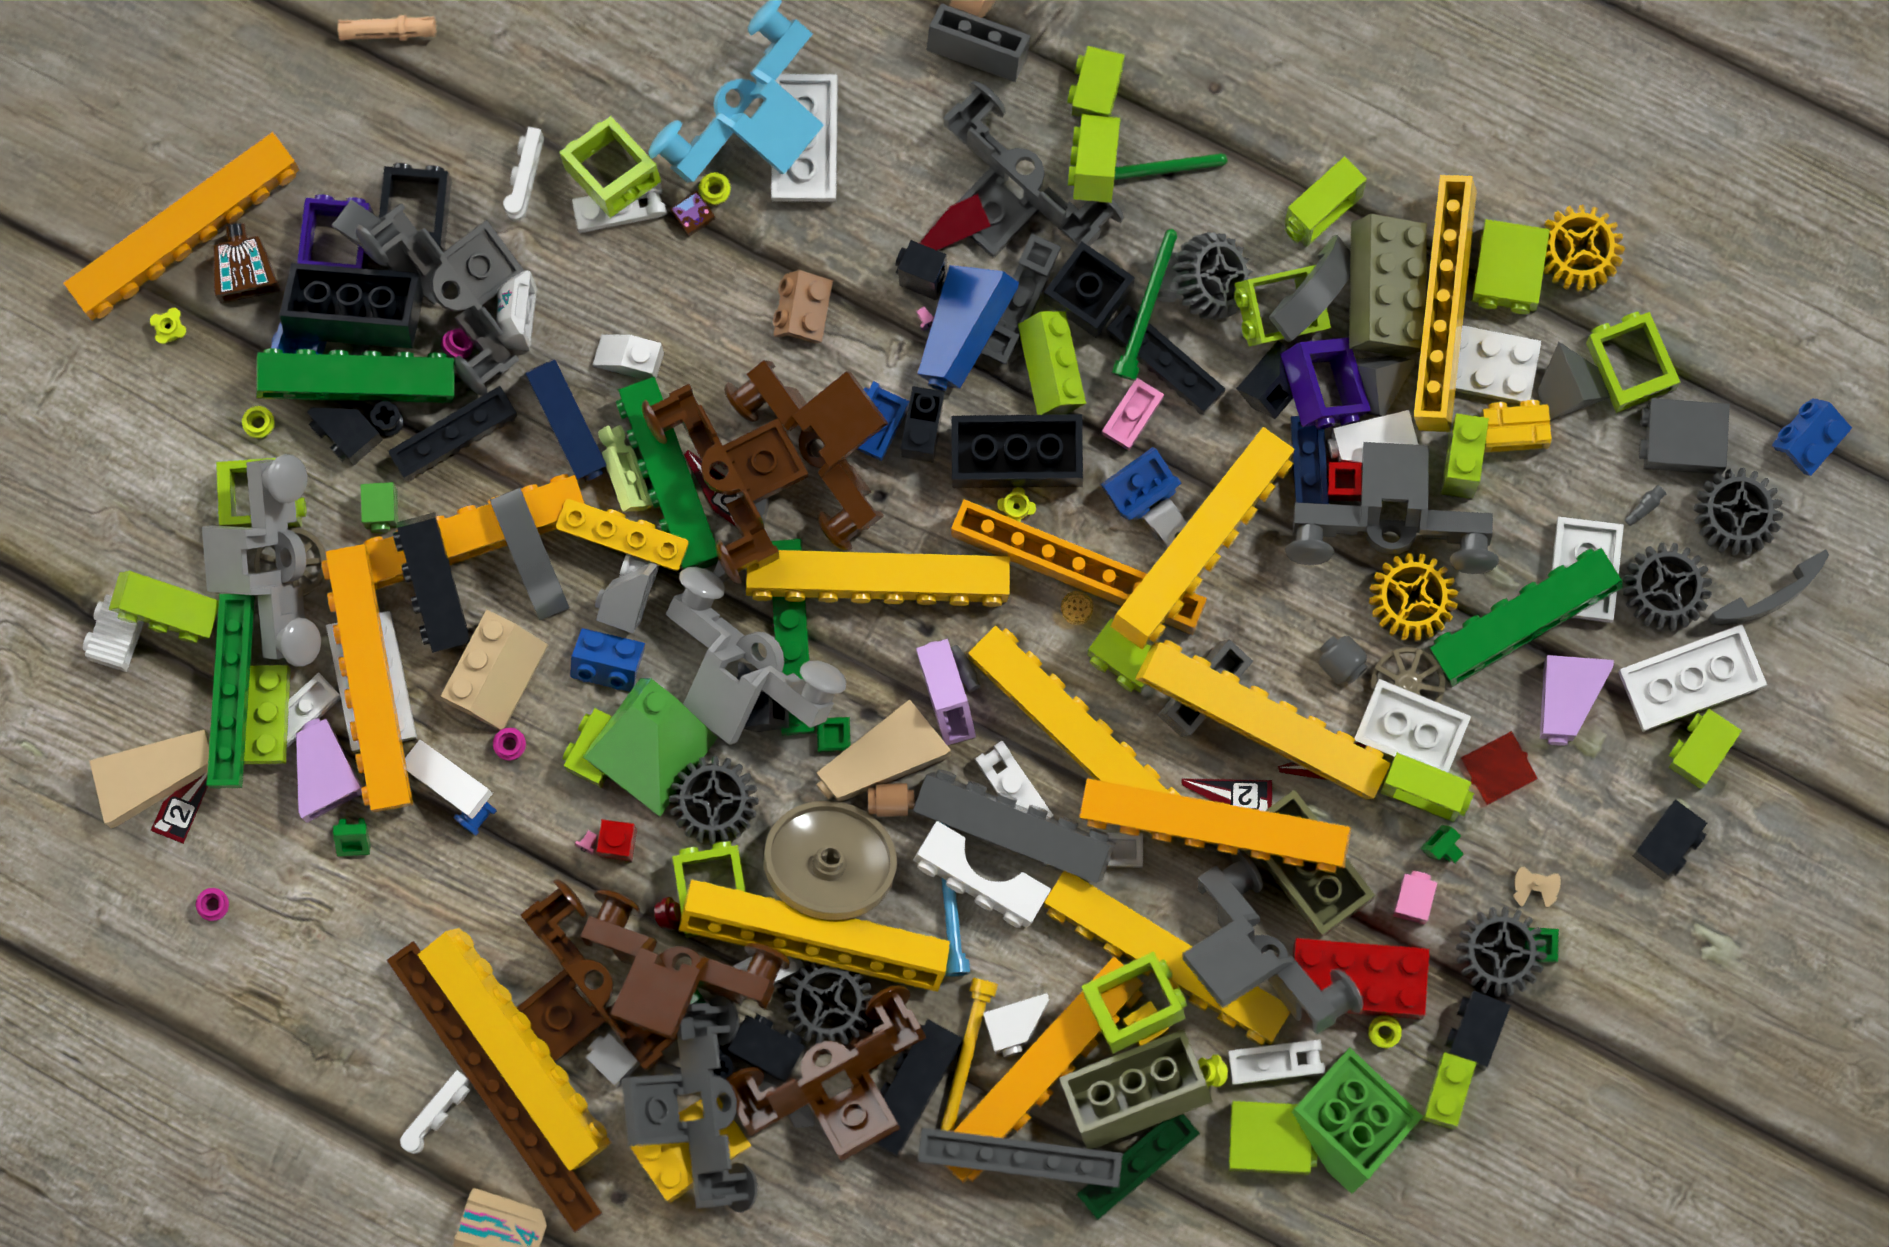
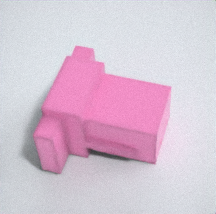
[917,306,934,331]
[575,830,597,855]

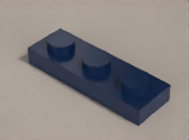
[1290,416,1329,504]

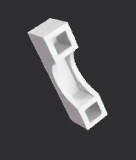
[913,821,1051,928]

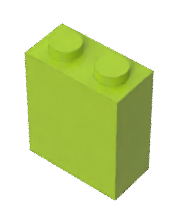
[1471,219,1550,314]
[1440,413,1489,499]
[1228,1101,1318,1175]

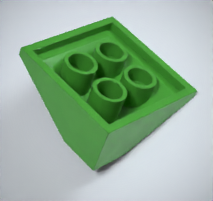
[583,678,718,817]
[1292,1047,1423,1194]

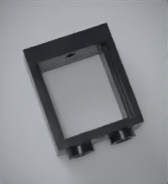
[379,163,452,252]

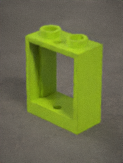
[560,116,661,218]
[1284,156,1367,248]
[1234,265,1331,347]
[1586,311,1680,413]
[216,458,307,528]
[1380,752,1474,822]
[672,841,746,938]
[1081,951,1187,1053]

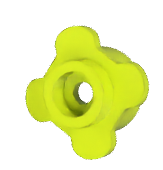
[150,308,187,344]
[997,487,1036,522]
[1198,1054,1228,1088]

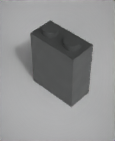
[1639,398,1730,475]

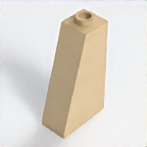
[816,699,951,802]
[89,729,210,828]

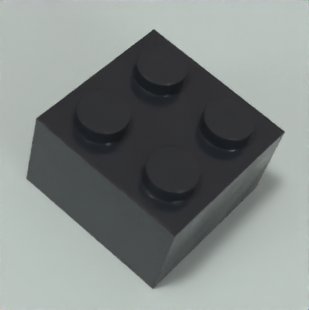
[1044,241,1135,338]

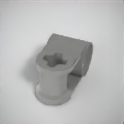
[1141,498,1187,550]

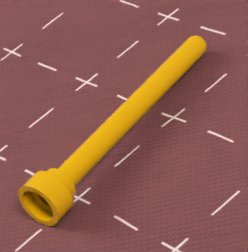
[940,978,998,1132]

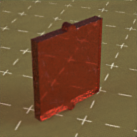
[1461,731,1538,806]

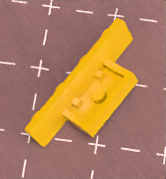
[556,499,689,571]

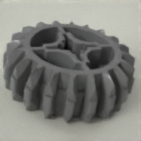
[1171,232,1254,320]
[1693,468,1783,556]
[1622,543,1712,631]
[669,756,759,845]
[1456,907,1547,997]
[784,962,872,1045]

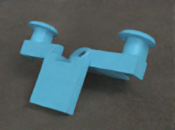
[648,0,824,182]

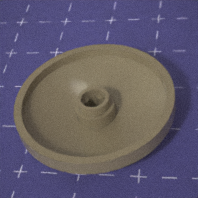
[763,801,897,920]

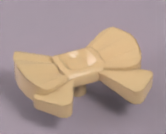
[1513,867,1561,907]

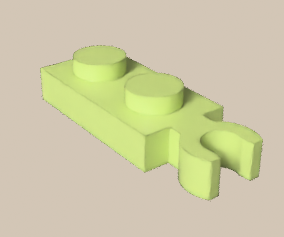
[598,425,653,512]

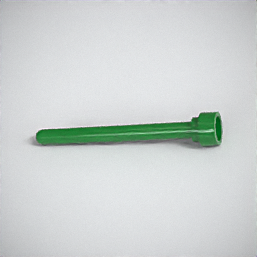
[1074,153,1228,180]
[1111,229,1177,381]

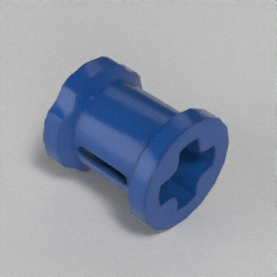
[453,802,497,836]

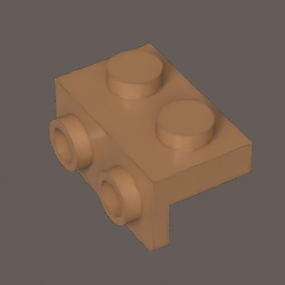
[773,270,833,344]

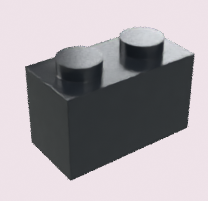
[895,240,948,300]
[1632,799,1707,880]
[1445,991,1511,1071]
[728,1014,807,1083]

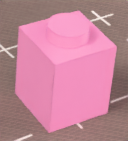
[1393,871,1437,925]

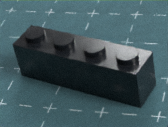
[393,512,470,653]
[874,1019,963,1158]

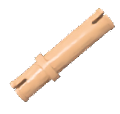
[338,15,436,41]

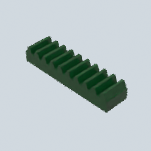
[1076,1113,1200,1221]

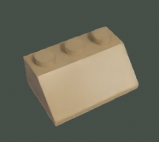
[441,609,549,730]

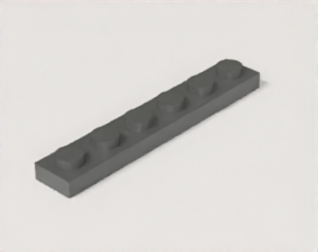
[917,1128,1122,1187]

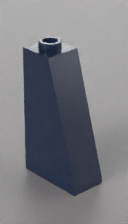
[525,359,606,482]

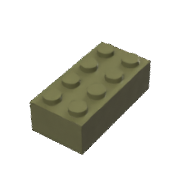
[1349,214,1427,357]
[1259,789,1375,940]
[1059,1029,1212,1149]

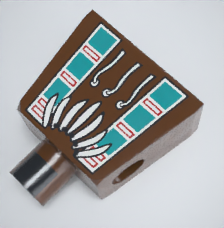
[214,223,280,304]

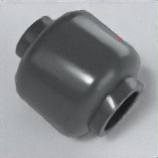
[1319,636,1368,685]

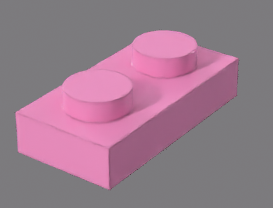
[1102,378,1164,451]

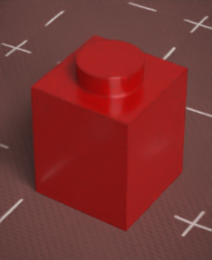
[1328,462,1362,501]
[596,819,637,862]

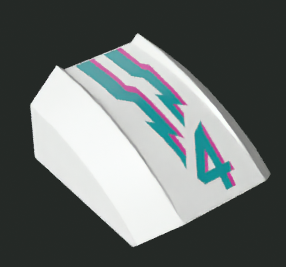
[496,270,537,351]

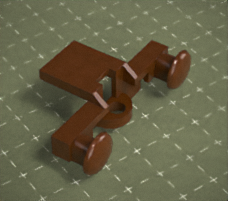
[724,360,889,552]
[641,384,809,584]
[517,879,678,1072]
[580,889,790,1040]
[720,986,926,1162]

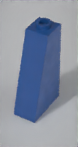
[918,265,1019,391]

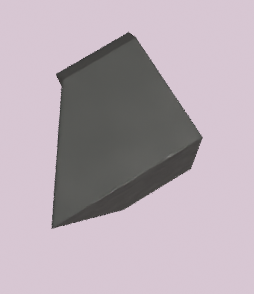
[1537,342,1610,421]
[1355,355,1416,417]

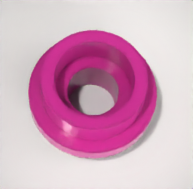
[441,329,473,359]
[493,728,526,761]
[196,888,229,921]

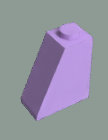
[916,639,976,745]
[1540,655,1614,745]
[296,718,362,823]

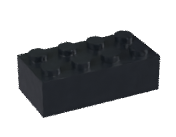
[279,263,424,349]
[951,414,1083,488]

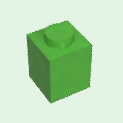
[361,482,398,533]

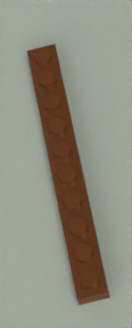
[387,941,603,1233]

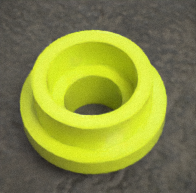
[698,173,731,205]
[242,406,275,439]
[1368,1015,1402,1048]

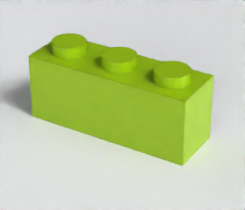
[1068,114,1120,203]
[1018,311,1086,415]
[108,571,219,643]

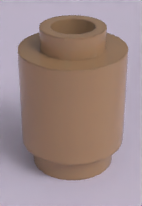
[868,783,915,817]

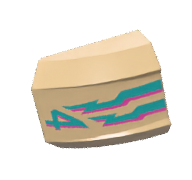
[453,1188,547,1247]

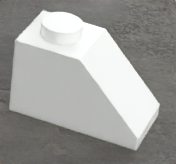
[593,335,664,380]
[983,993,1049,1057]

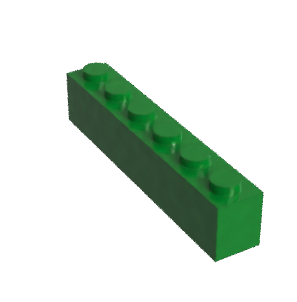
[256,348,454,403]
[615,376,719,570]
[1430,547,1623,687]

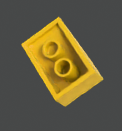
[630,1096,752,1204]

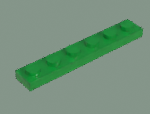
[771,539,815,736]
[207,594,255,789]

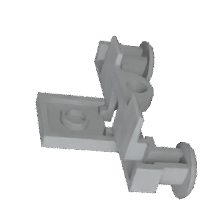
[202,454,321,667]
[666,567,846,745]

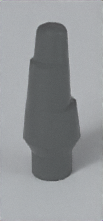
[1625,485,1667,526]
[951,645,980,692]

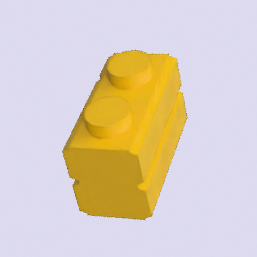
[1480,400,1552,453]

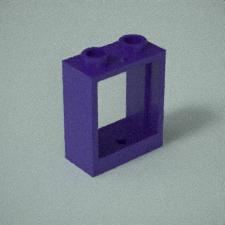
[297,194,374,269]
[1280,338,1371,430]

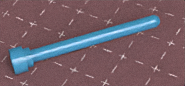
[938,821,971,977]

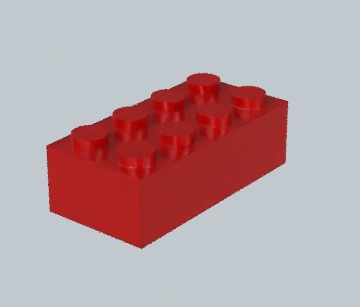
[1293,938,1430,1020]

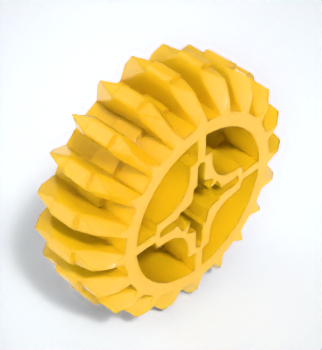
[1543,204,1625,292]
[1369,553,1458,642]

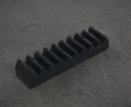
[1106,305,1226,415]
[388,386,518,481]

